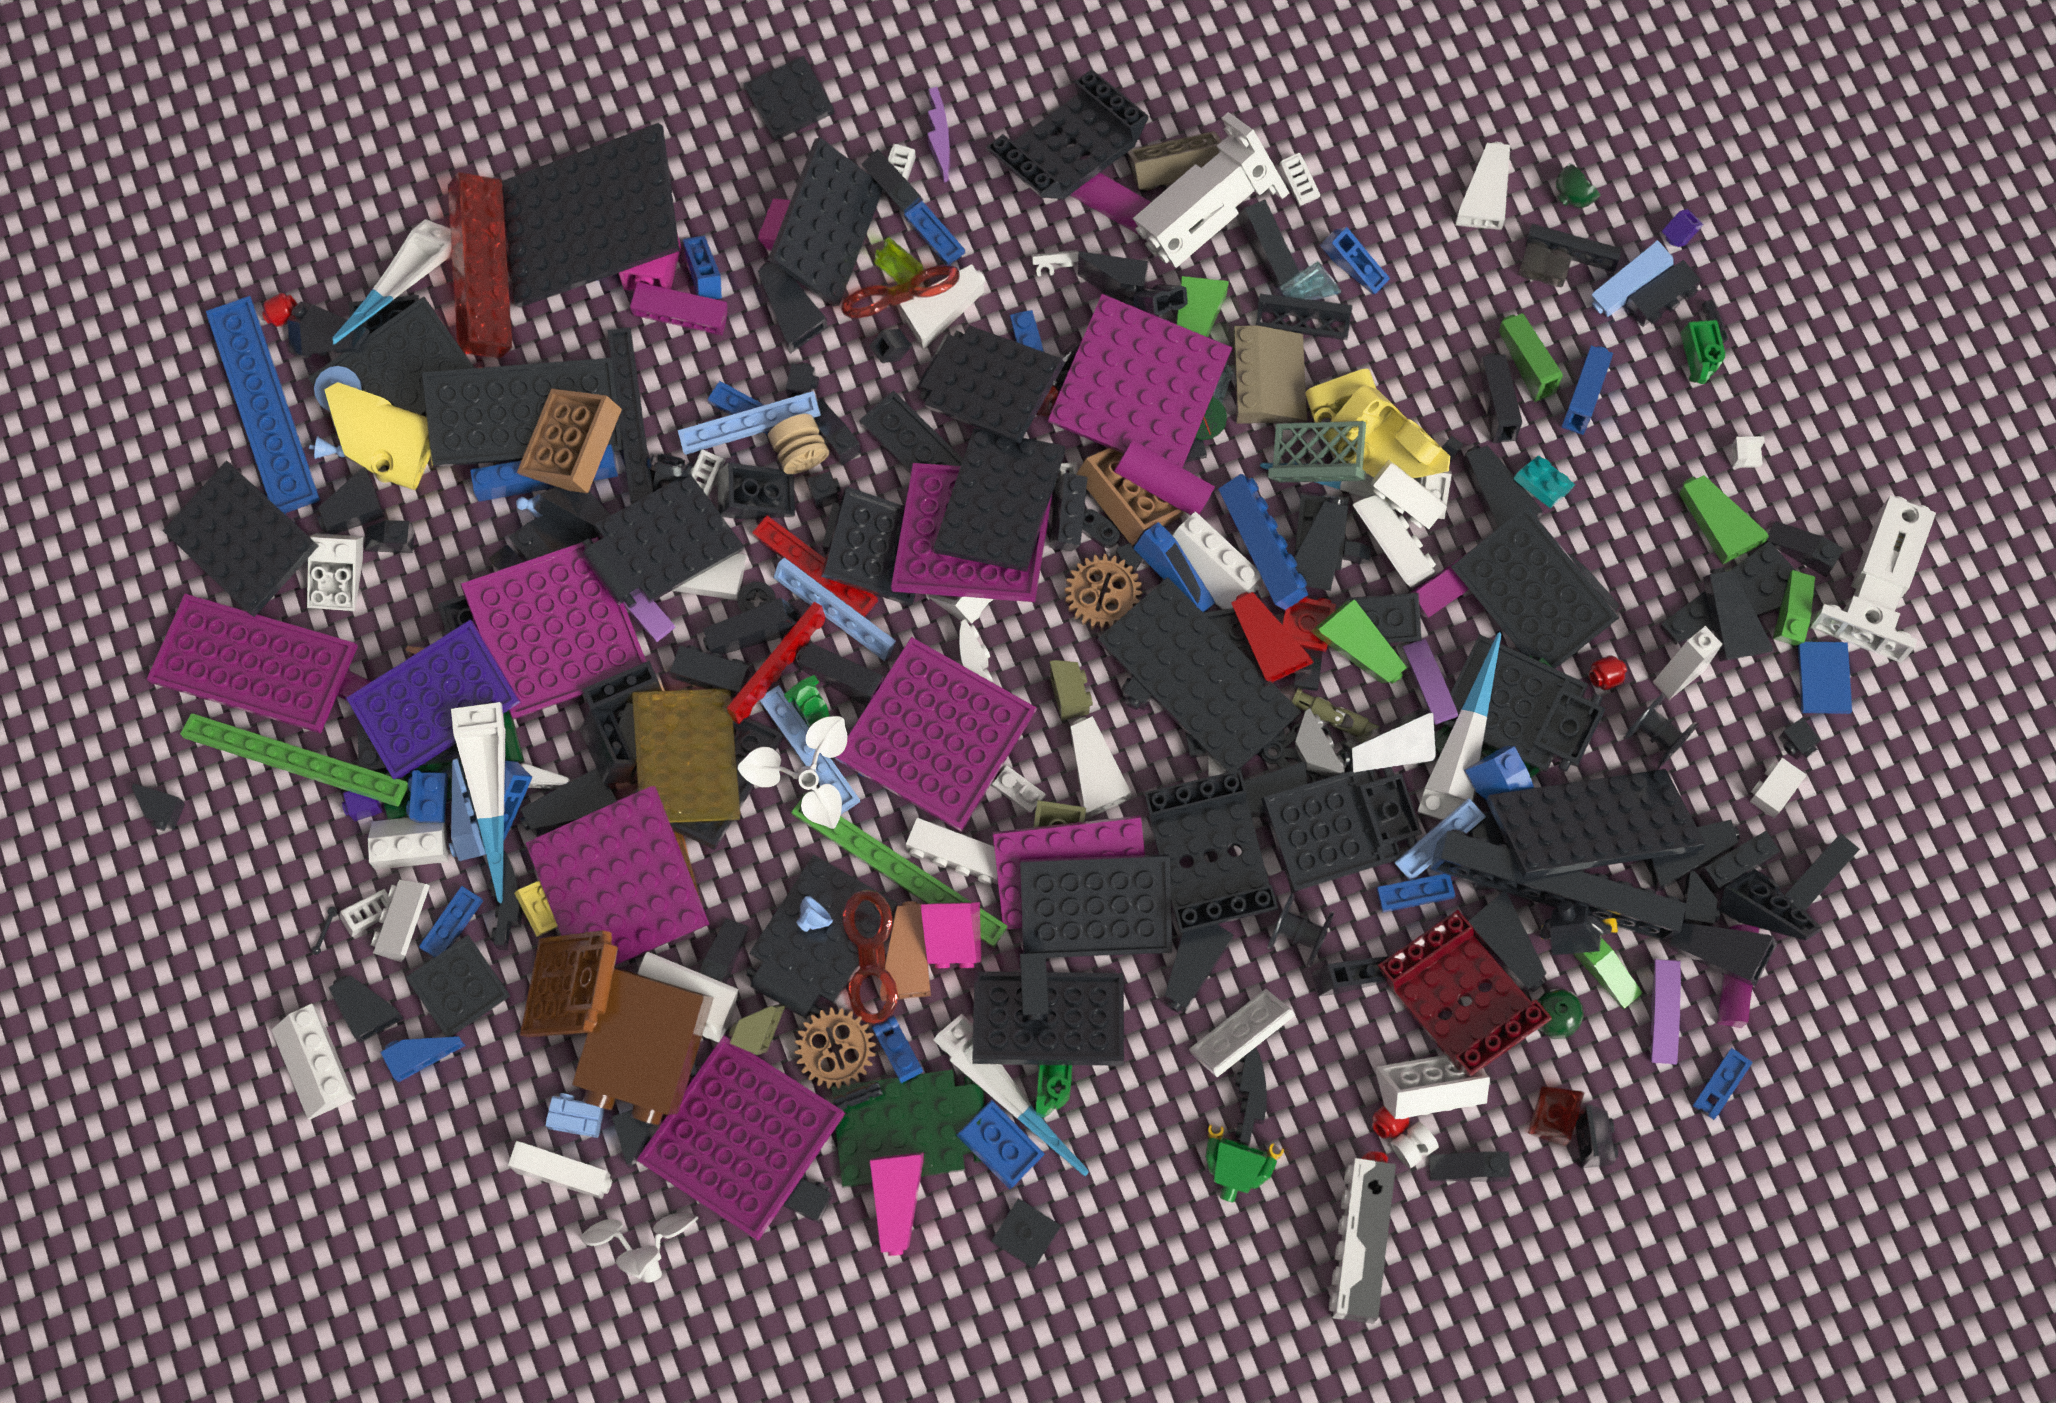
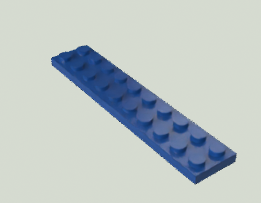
[206,296,321,513]

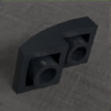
[1293,647,1323,691]

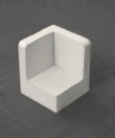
[1731,436,1765,468]

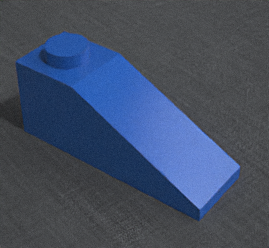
[1320,227,1390,295]
[683,236,722,299]
[504,761,532,840]
[380,1037,466,1082]

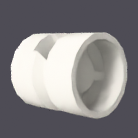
[1390,1121,1439,1169]

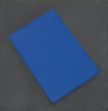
[1798,642,1852,714]
[957,1100,1045,1189]

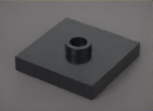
[991,1198,1061,1270]

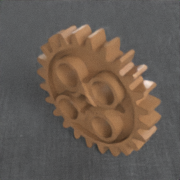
[1065,554,1142,631]
[795,1008,876,1089]

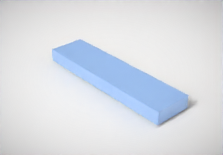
[1395,798,1486,880]

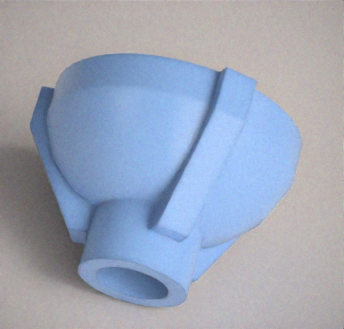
[796,896,833,932]

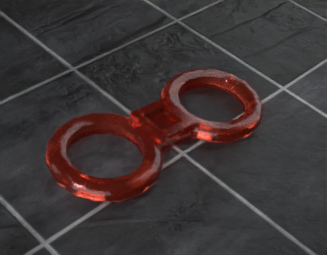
[841,265,960,318]
[843,889,898,1024]

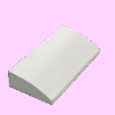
[672,554,747,601]

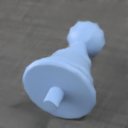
[309,436,345,459]
[516,495,543,518]

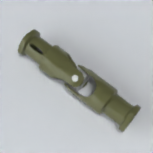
[1292,688,1380,737]

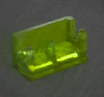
[874,237,924,291]

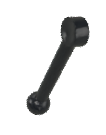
[311,907,338,955]

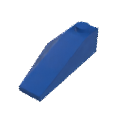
[1464,746,1535,800]

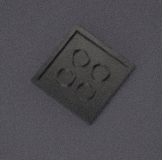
[743,56,835,142]
[406,935,511,1037]

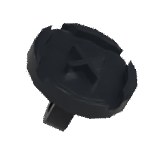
[645,454,693,492]

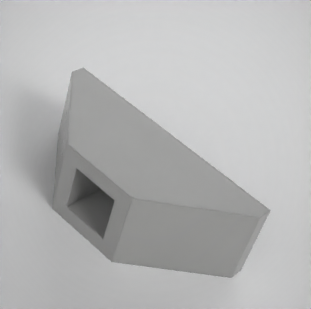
[1295,709,1346,777]

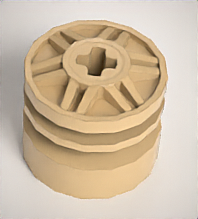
[768,414,829,474]

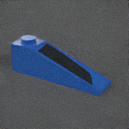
[1133,522,1215,613]

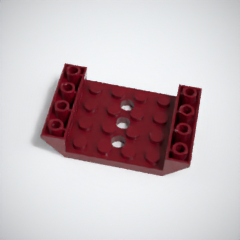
[1378,910,1552,1077]

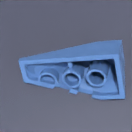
[449,758,486,861]

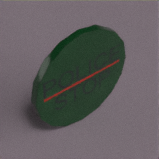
[1195,397,1227,440]

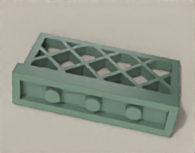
[1268,421,1366,483]

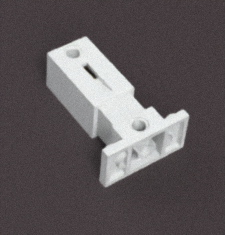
[1133,112,1289,267]
[1810,495,1936,663]

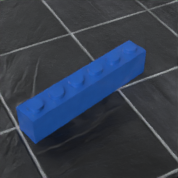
[471,444,618,502]
[1218,474,1309,610]

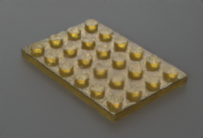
[632,689,740,823]

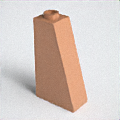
[880,901,931,1001]

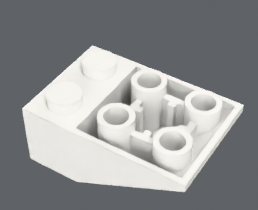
[307,533,363,611]

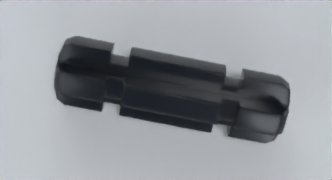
[1702,300,1729,343]
[833,1082,882,1110]

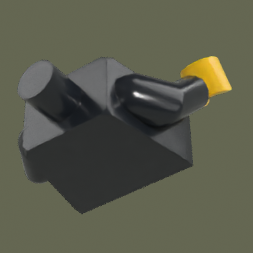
[1540,900,1618,955]

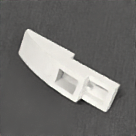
[960,619,993,682]

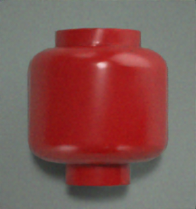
[262,293,297,327]
[1589,655,1627,690]
[1372,1105,1410,1139]

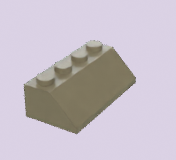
[1127,131,1222,190]

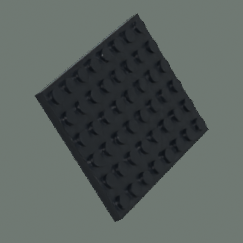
[501,123,680,308]

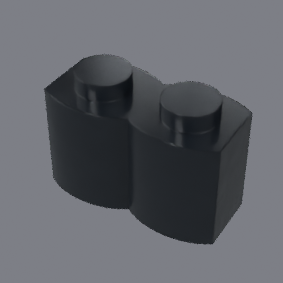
[1133,284,1188,315]

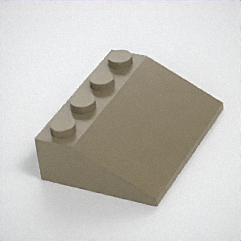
[1233,326,1307,424]

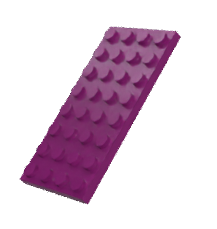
[146,594,358,734]

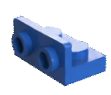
[406,770,448,823]

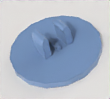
[314,366,362,412]

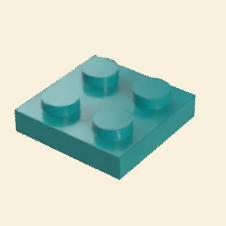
[1514,455,1575,508]

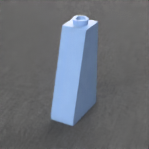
[1591,240,1674,317]

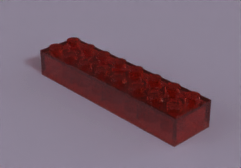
[448,172,512,359]

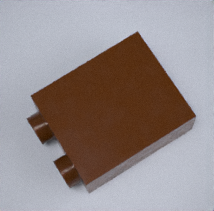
[572,968,714,1125]

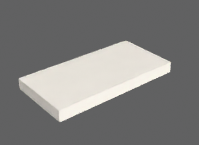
[1189,989,1295,1077]

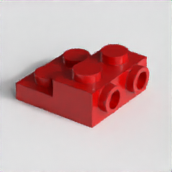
[1283,596,1336,652]

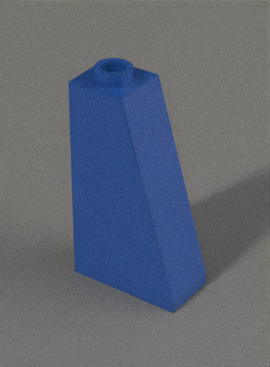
[1561,345,1613,435]

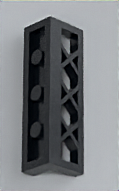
[1525,224,1621,272]
[1255,293,1353,340]

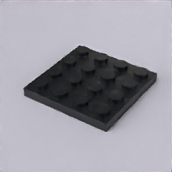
[821,486,916,606]

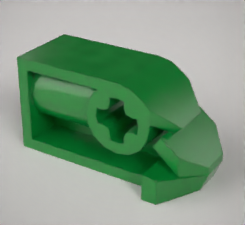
[1680,320,1725,384]
[784,675,829,727]
[1036,1065,1072,1118]

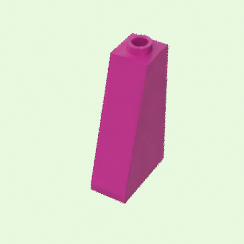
[870,1152,924,1256]

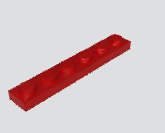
[752,515,878,617]
[727,602,826,724]

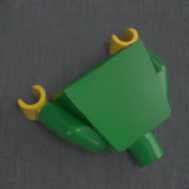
[1205,1124,1284,1202]

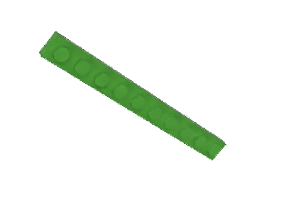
[180,713,408,807]
[791,793,1008,948]

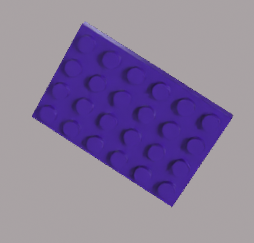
[346,620,521,779]

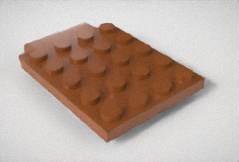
[520,930,618,1037]

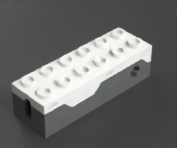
[1329,1151,1396,1324]

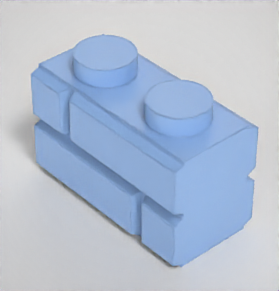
[546,1093,604,1138]

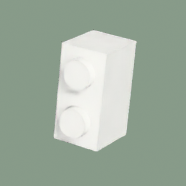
[1750,758,1807,818]

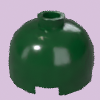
[1556,163,1601,209]
[1537,988,1584,1039]

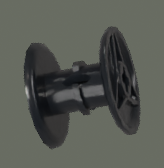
[1623,693,1700,769]
[1267,893,1335,968]

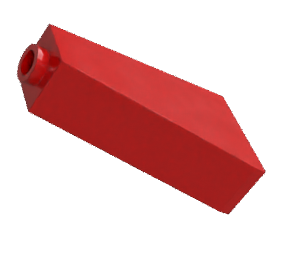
[1231,592,1314,683]

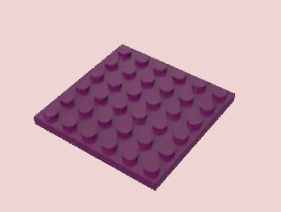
[1048,294,1232,468]
[891,463,1052,602]
[461,537,646,720]
[835,637,1037,831]
[526,786,710,966]
[637,1036,845,1241]

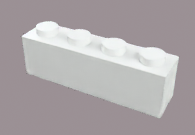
[906,818,998,885]

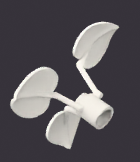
[738,716,847,829]
[580,1213,698,1282]

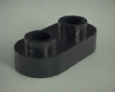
[1082,509,1120,548]

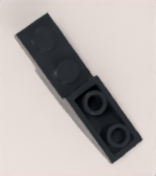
[489,848,522,951]
[1235,1047,1267,1146]

